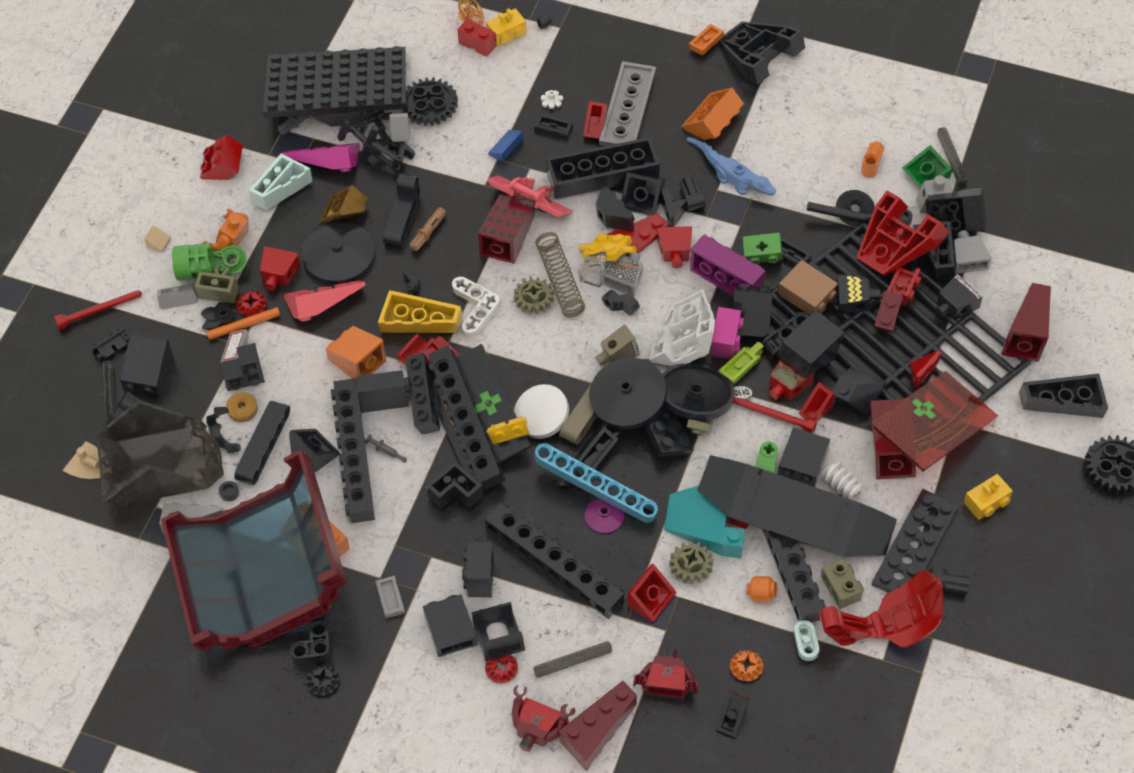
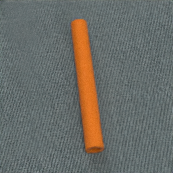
[206,307,280,340]

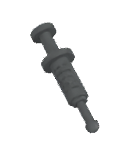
[365,434,407,462]

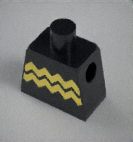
[837,275,880,315]

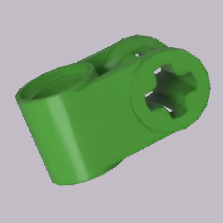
[755,441,778,473]

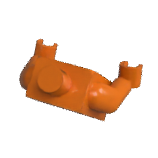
[202,208,249,251]

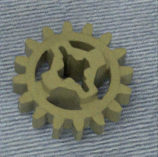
[514,277,554,315]
[669,541,713,584]

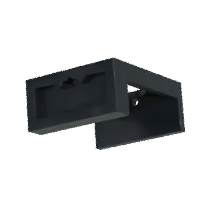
[471,602,525,662]

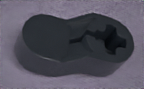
[602,290,640,315]

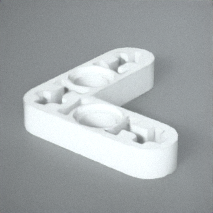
[452,277,500,338]

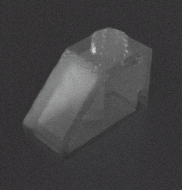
[577,251,607,288]

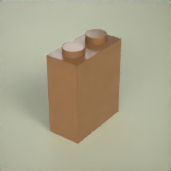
[778,260,838,315]

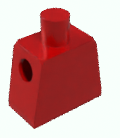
[657,226,692,268]
[260,246,300,291]

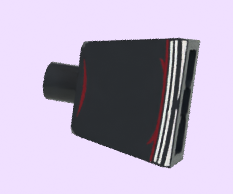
[935,274,983,319]

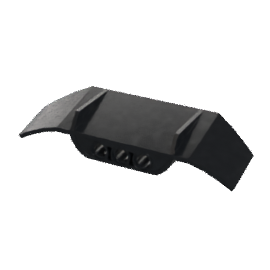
[697,455,897,557]

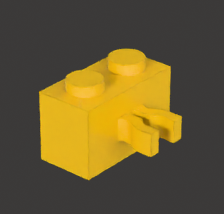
[486,8,527,47]
[964,474,1013,520]

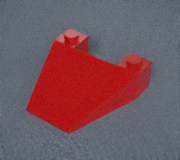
[856,190,949,276]

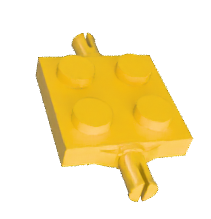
[579,234,637,261]

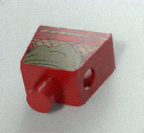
[769,359,814,400]

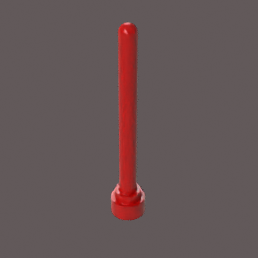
[54,290,142,330]
[733,397,817,433]

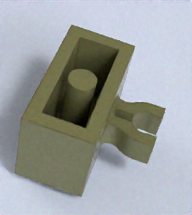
[194,265,239,303]

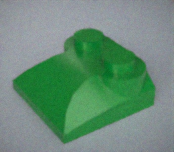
[902,145,953,189]

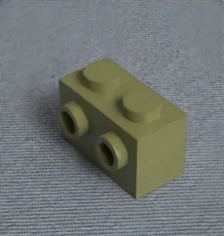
[821,558,864,609]

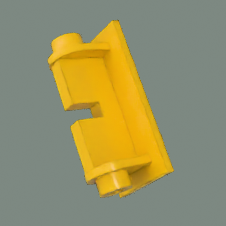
[487,416,530,445]

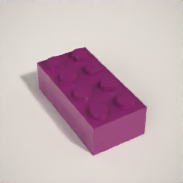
[690,234,765,297]

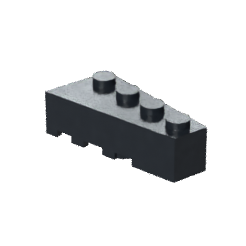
[1019,373,1108,418]

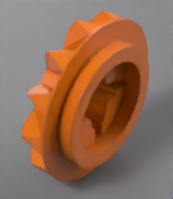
[730,650,763,681]

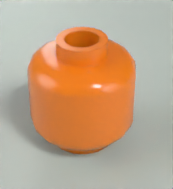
[746,576,777,603]

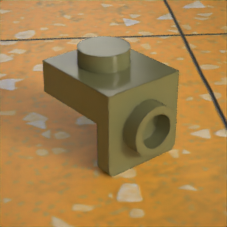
[687,419,714,436]

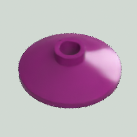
[585,499,624,534]

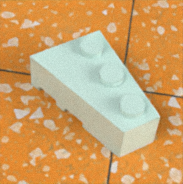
[249,154,313,211]

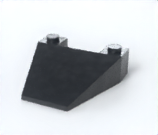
[718,21,806,85]

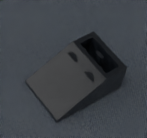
[925,188,987,233]

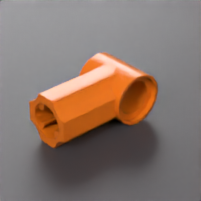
[861,141,885,177]

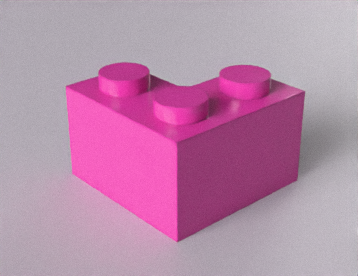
[712,307,744,359]

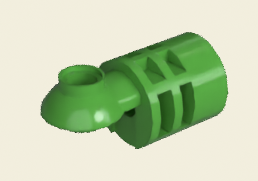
[172,243,247,281]

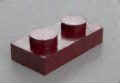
[874,291,903,333]

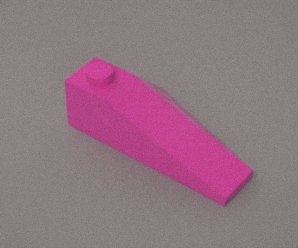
[281,143,360,172]

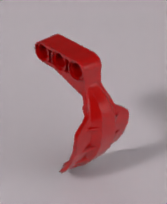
[818,570,943,648]

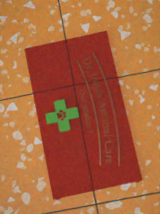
[869,371,998,472]

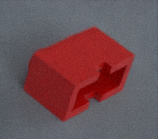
[457,19,496,57]

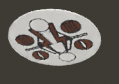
[734,386,752,398]

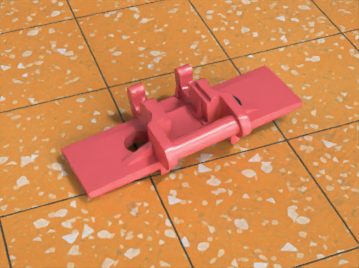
[487,175,573,218]

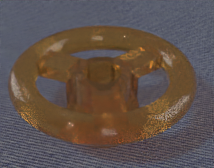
[458,0,484,25]

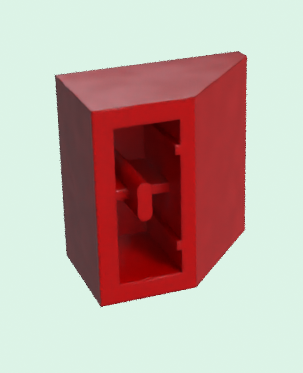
[200,135,243,180]

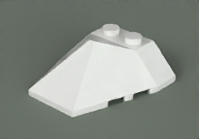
[649,289,715,366]

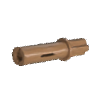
[409,207,447,251]

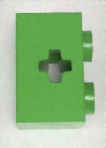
[743,232,783,265]

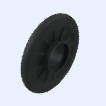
[836,190,875,226]

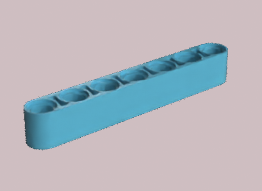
[535,444,658,523]

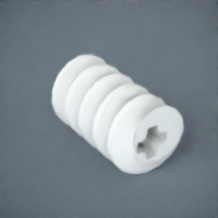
[820,462,864,501]

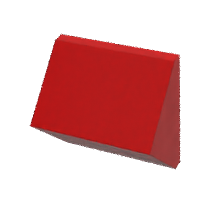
[627,564,677,622]

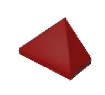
[909,350,942,387]
[798,382,835,422]

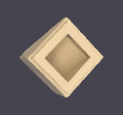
[144,226,171,252]

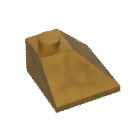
[319,185,368,225]

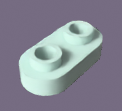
[794,620,819,661]

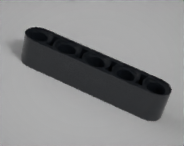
[234,400,290,485]

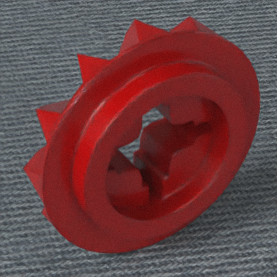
[236,290,266,317]
[485,655,518,683]

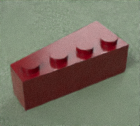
[559,681,637,771]

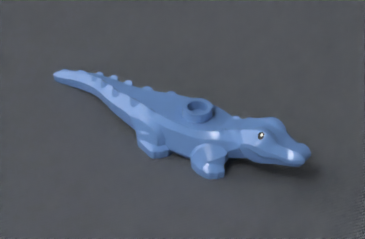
[687,137,776,196]

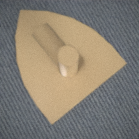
[63,441,111,480]

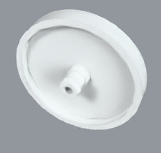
[514,384,569,439]

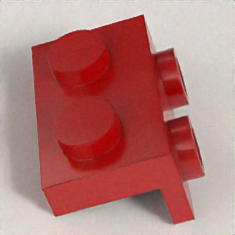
[887,268,922,307]

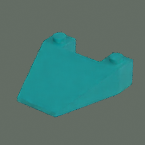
[664,485,745,558]

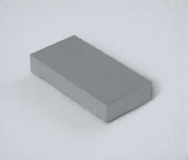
[375,576,405,619]

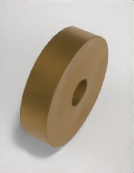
[226,392,258,422]

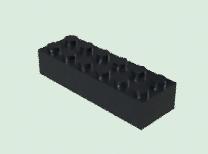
[546,137,660,199]

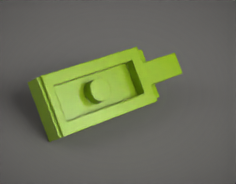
[719,342,764,385]

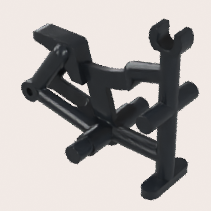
[337,110,415,172]

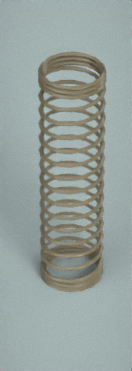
[535,232,585,318]

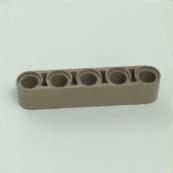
[559,365,606,445]

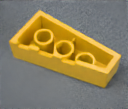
[378,290,463,333]

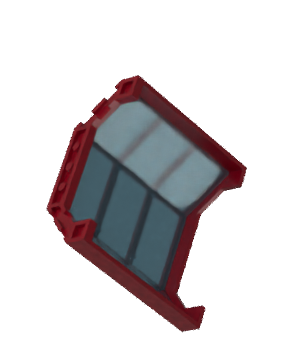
[161,450,346,651]

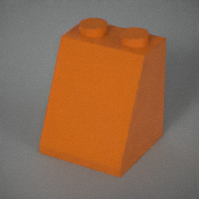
[326,326,386,380]

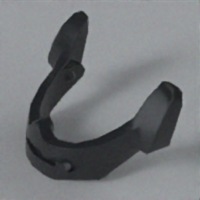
[206,407,241,454]

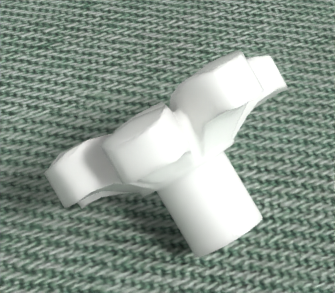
[541,90,563,109]

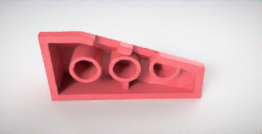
[283,281,366,321]

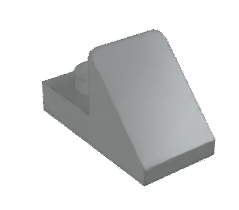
[390,113,411,142]

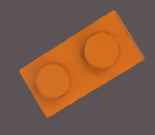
[689,24,724,56]

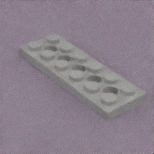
[599,61,656,146]

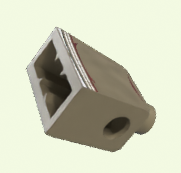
[595,324,640,367]

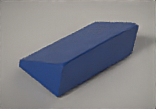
[488,130,523,162]

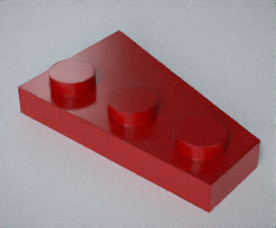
[607,213,670,257]

